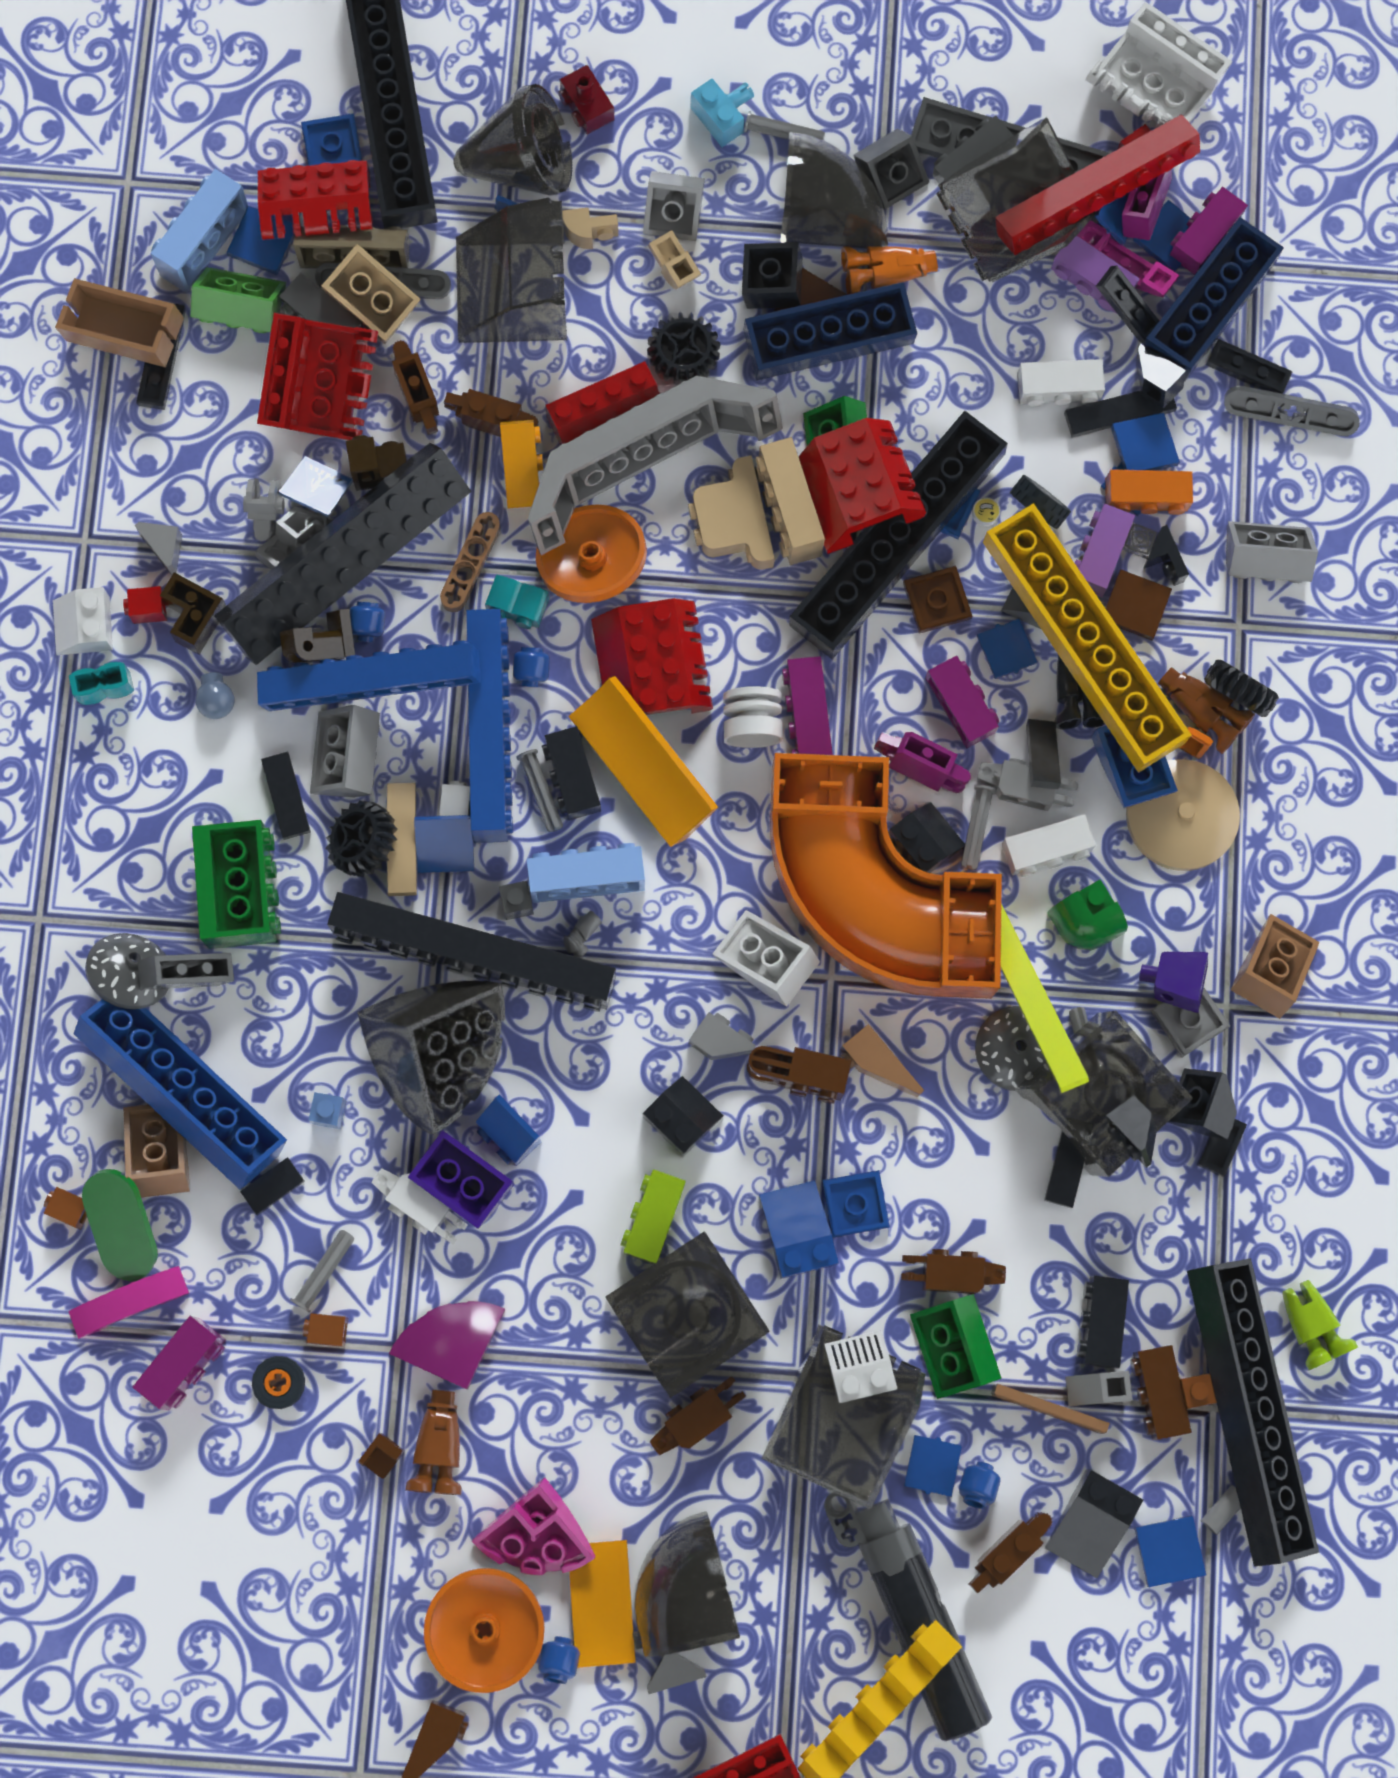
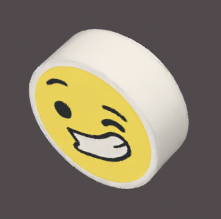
[972,497,1000,527]

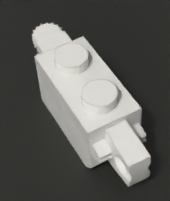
[372,1168,468,1245]

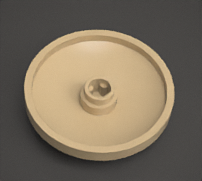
[1126,759,1240,871]

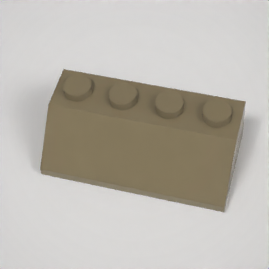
[293,225,410,269]

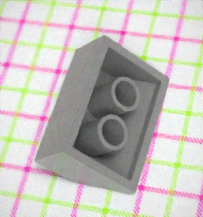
[1226,521,1318,583]
[310,705,380,798]

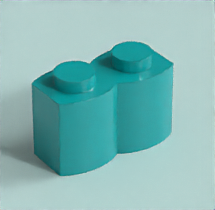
[485,575,550,629]
[69,662,134,705]

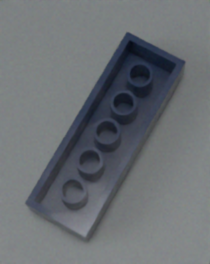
[1144,217,1284,382]
[743,282,918,381]

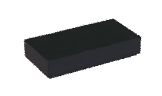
[1197,1119,1247,1177]
[240,1157,305,1216]

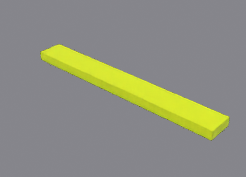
[1001,904,1089,1093]

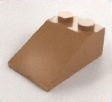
[1231,914,1320,1019]
[123,1104,190,1198]

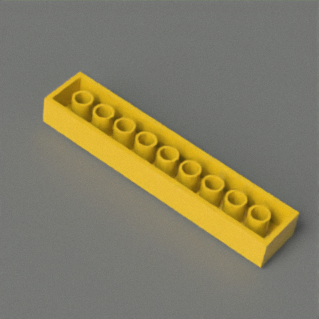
[983,503,1191,773]

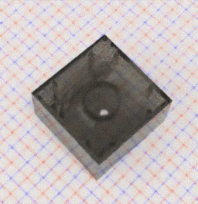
[1015,1011,1193,1177]
[605,1231,770,1399]

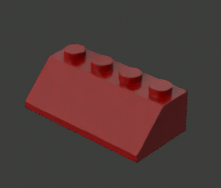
[545,361,660,445]

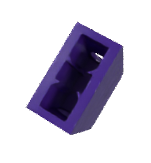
[1139,952,1208,1013]

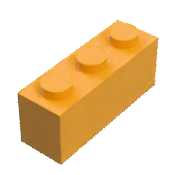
[500,420,543,509]

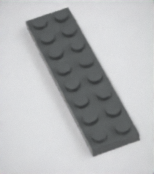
[911,97,1110,190]

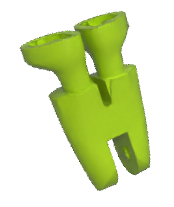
[1282,1280,1358,1371]

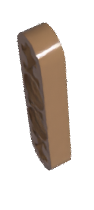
[440,512,500,612]

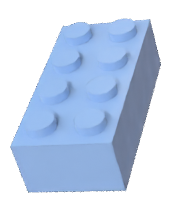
[151,169,248,293]
[527,843,645,903]

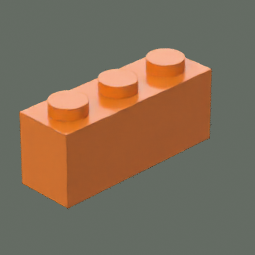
[1105,470,1193,515]

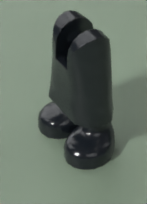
[1055,655,1105,730]

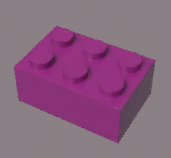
[132,1315,226,1410]

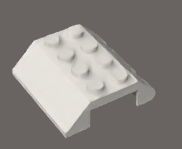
[1085,1,1232,129]

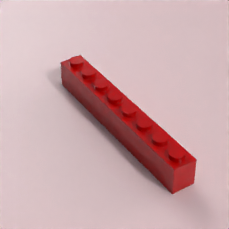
[995,114,1200,256]

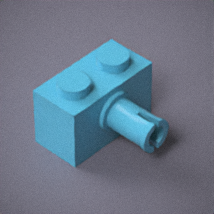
[690,78,754,147]

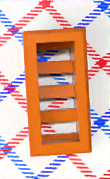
[1179,727,1213,759]

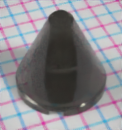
[453,84,573,196]

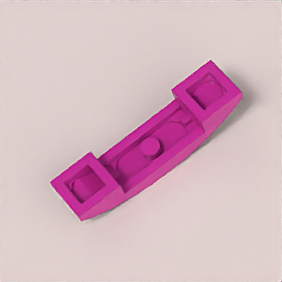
[1077,219,1179,298]
[68,1266,189,1339]

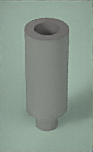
[1201,1485,1240,1535]

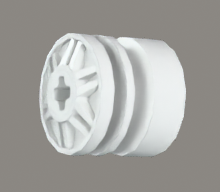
[723,686,783,748]

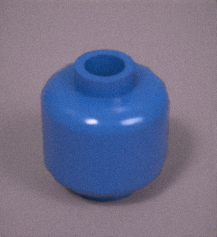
[349,601,385,642]
[513,647,550,687]
[959,1462,1001,1509]
[538,1636,580,1684]

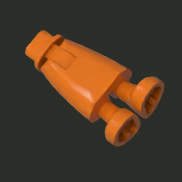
[841,246,938,295]

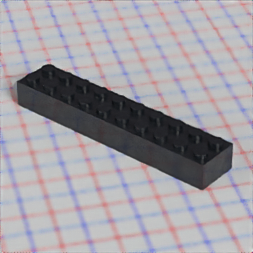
[346,0,438,229]
[789,410,1008,660]
[214,443,472,665]
[327,892,616,1012]
[1187,1258,1319,1567]

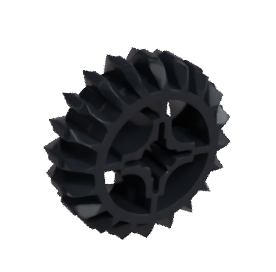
[647,311,720,385]
[1204,660,1279,717]
[325,800,398,877]

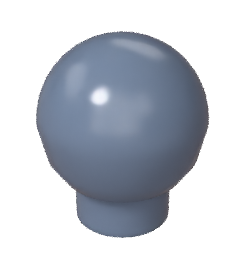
[195,672,235,719]

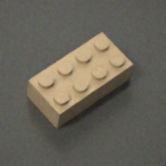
[755,437,825,565]

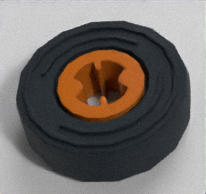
[252,1356,305,1409]

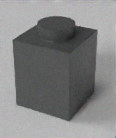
[499,881,534,920]

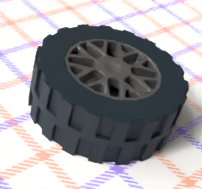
[1010,474,1071,529]

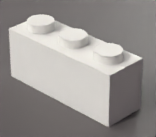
[1017,359,1105,407]
[1001,814,1096,877]

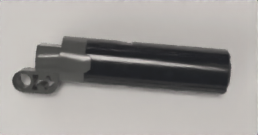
[824,1489,993,1741]

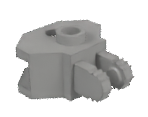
[243,478,285,542]

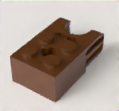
[747,1046,852,1104]

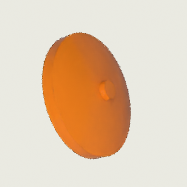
[536,504,647,603]
[424,1568,545,1693]

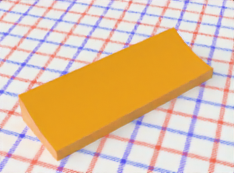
[568,676,719,847]

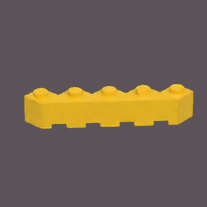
[797,1620,962,1778]

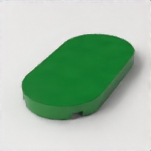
[82,1169,158,1281]

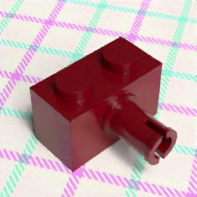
[558,65,615,134]

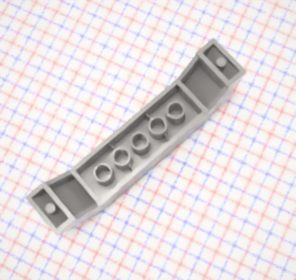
[528,376,783,555]

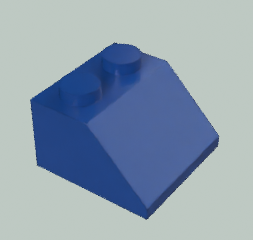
[476,1094,542,1166]

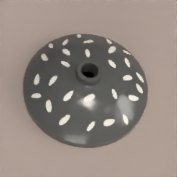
[85,933,169,1009]
[975,1006,1053,1092]

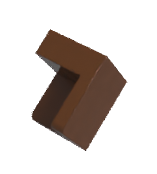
[358,1433,405,1479]

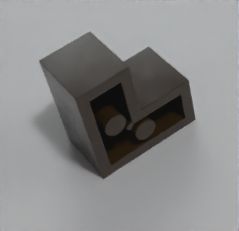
[346,435,407,491]
[160,572,226,655]

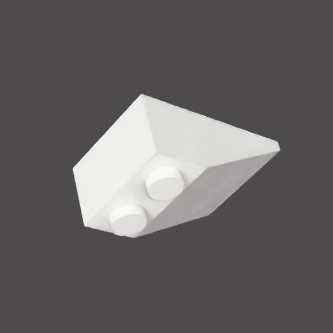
[713,910,820,1007]

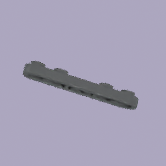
[315,263,452,299]
[1224,386,1360,436]

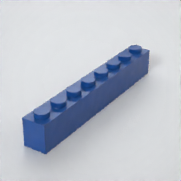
[257,640,481,712]

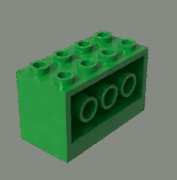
[192,820,281,949]

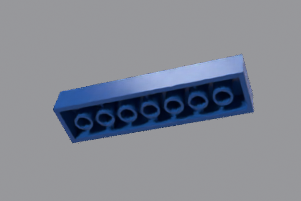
[466,609,513,843]
[73,999,287,1190]

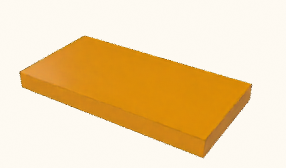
[569,1540,636,1668]

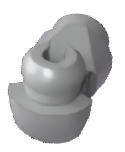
[564,911,602,958]

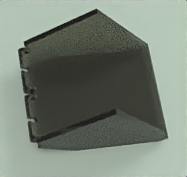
[936,117,1096,282]
[456,197,567,343]
[761,1325,926,1509]

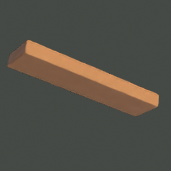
[991,1384,1110,1434]

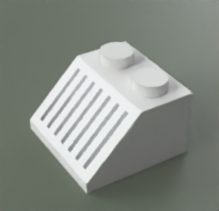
[824,1330,897,1403]

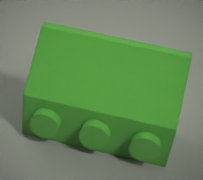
[190,267,286,333]

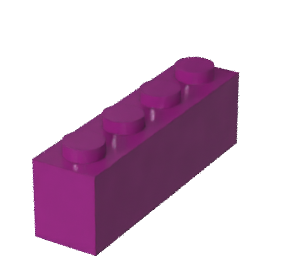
[782,656,833,755]

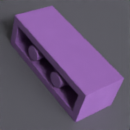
[1051,233,1140,314]
[1075,503,1135,597]

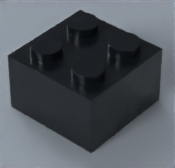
[742,242,803,309]

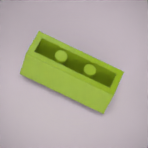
[620,1169,686,1265]

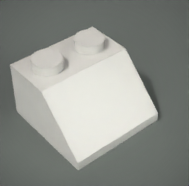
[53,587,113,655]

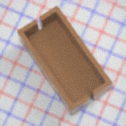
[55,278,184,367]

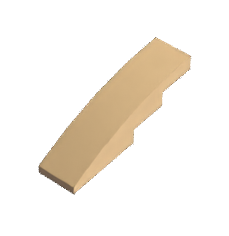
[387,783,417,896]

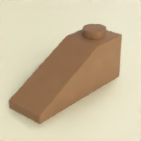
[840,1024,924,1097]

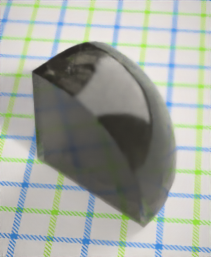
[780,131,888,249]
[357,980,505,1135]
[632,1511,740,1657]

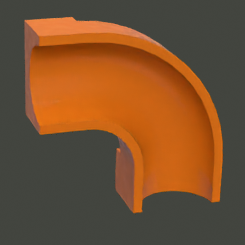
[770,753,1002,999]

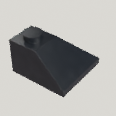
[1166,1068,1237,1139]

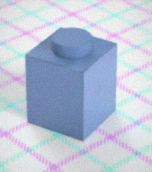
[308,1092,347,1130]

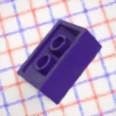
[408,1130,515,1229]

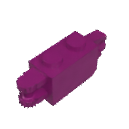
[874,732,971,794]

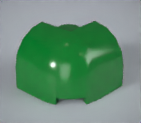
[1047,879,1128,951]

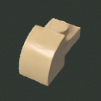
[562,207,618,249]
[648,230,701,290]

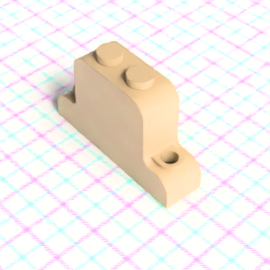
[688,455,775,570]

